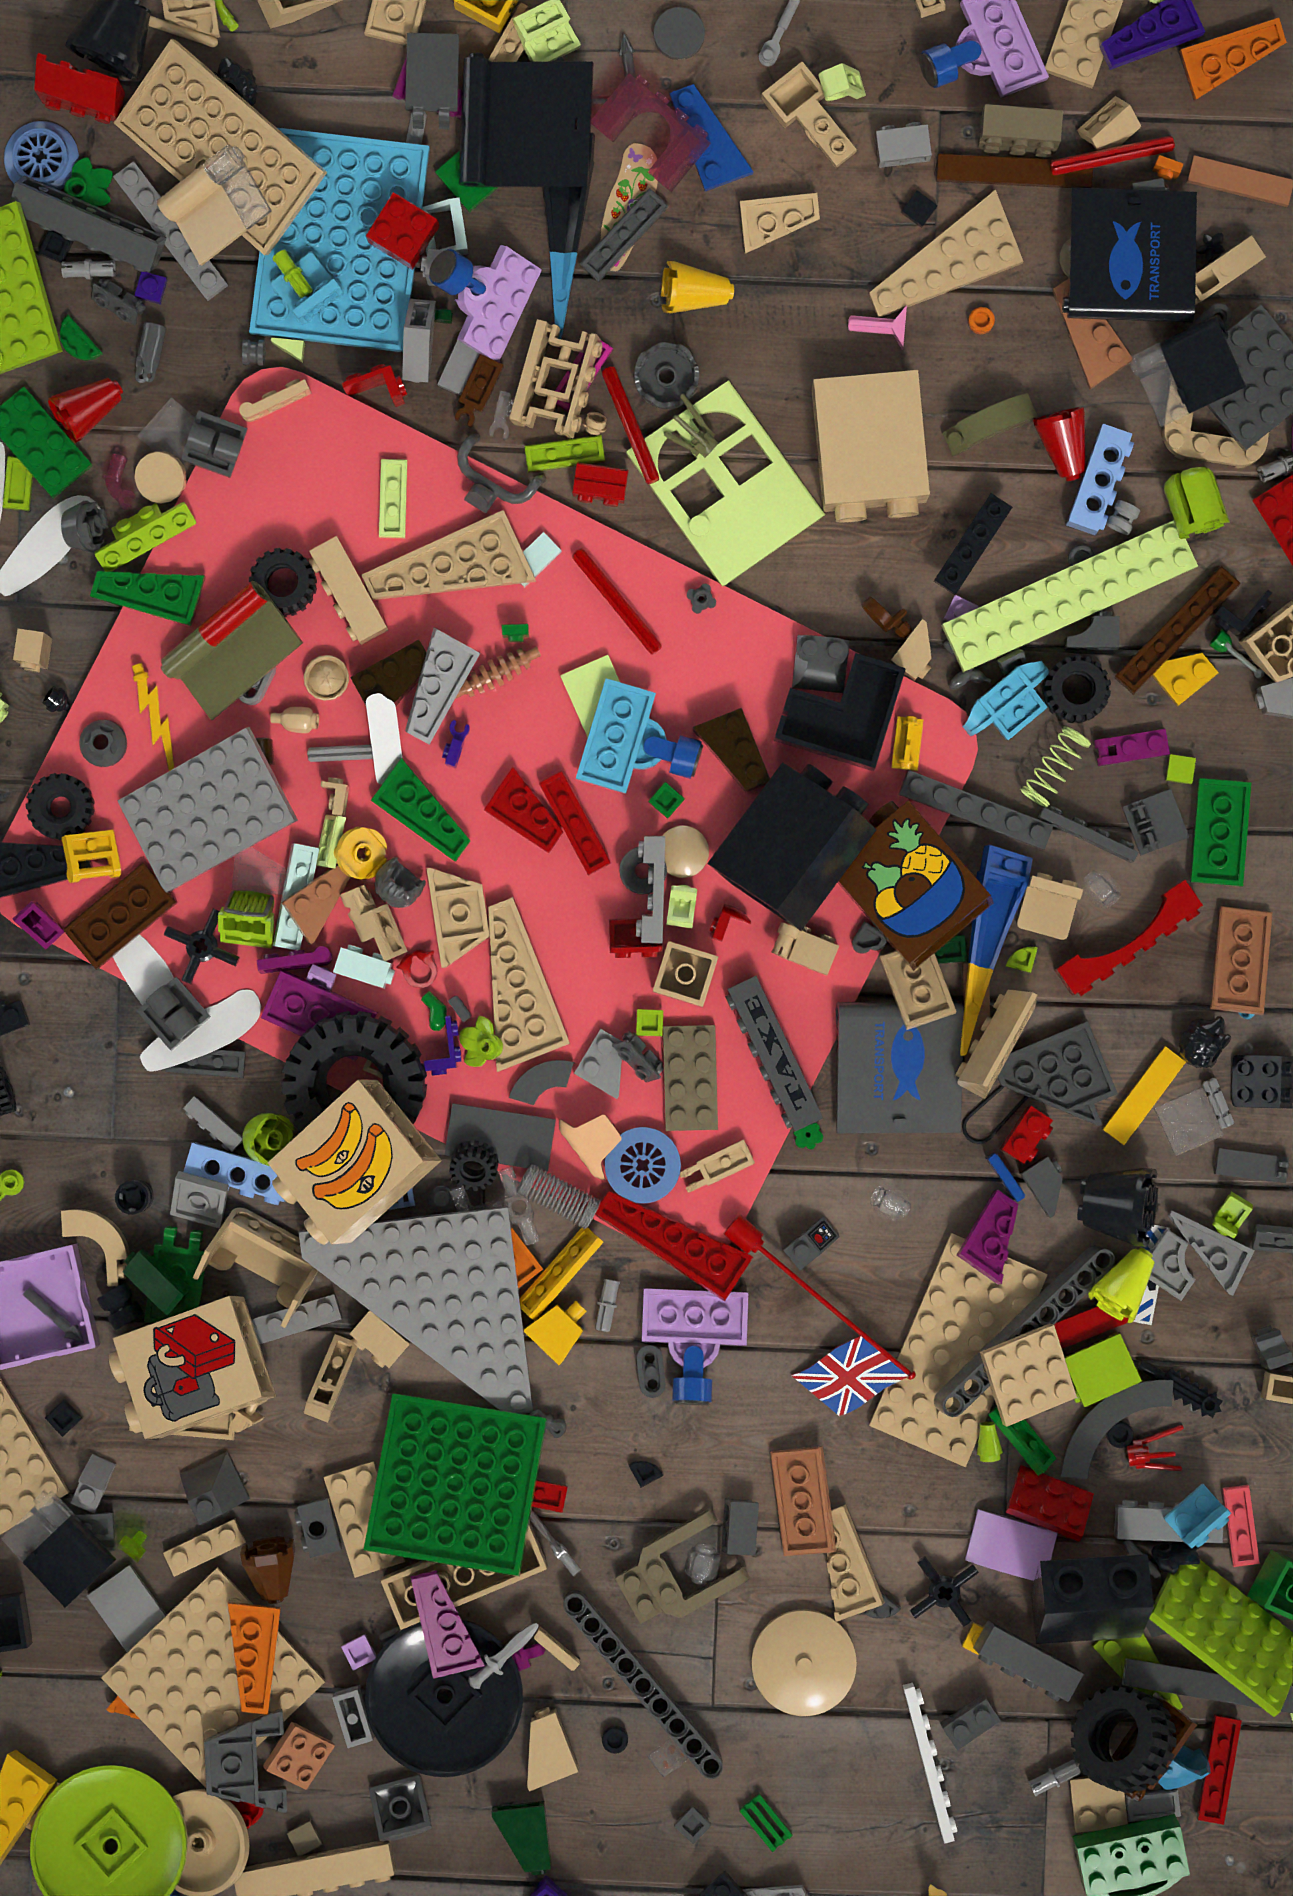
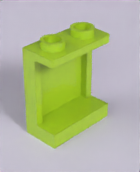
[1064,1332,1142,1407]

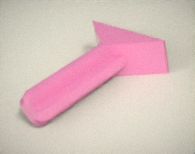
[848,305,907,350]

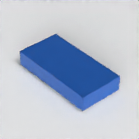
[986,1153,1025,1202]

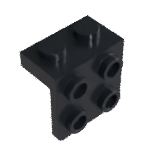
[1232,1055,1293,1109]

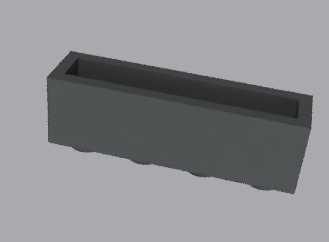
[973,1620,1084,1702]

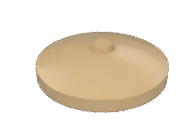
[751,1609,857,1716]
[173,1789,249,1896]

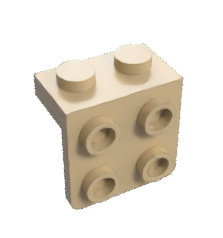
[1017,873,1083,940]

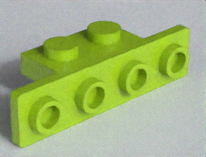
[94,502,196,572]

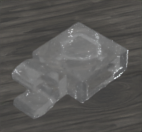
[489,391,514,440]

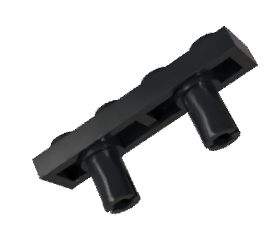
[933,493,1012,595]

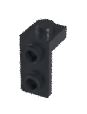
[1212,590,1272,636]

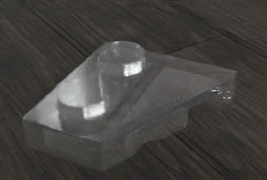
[232,847,287,895]

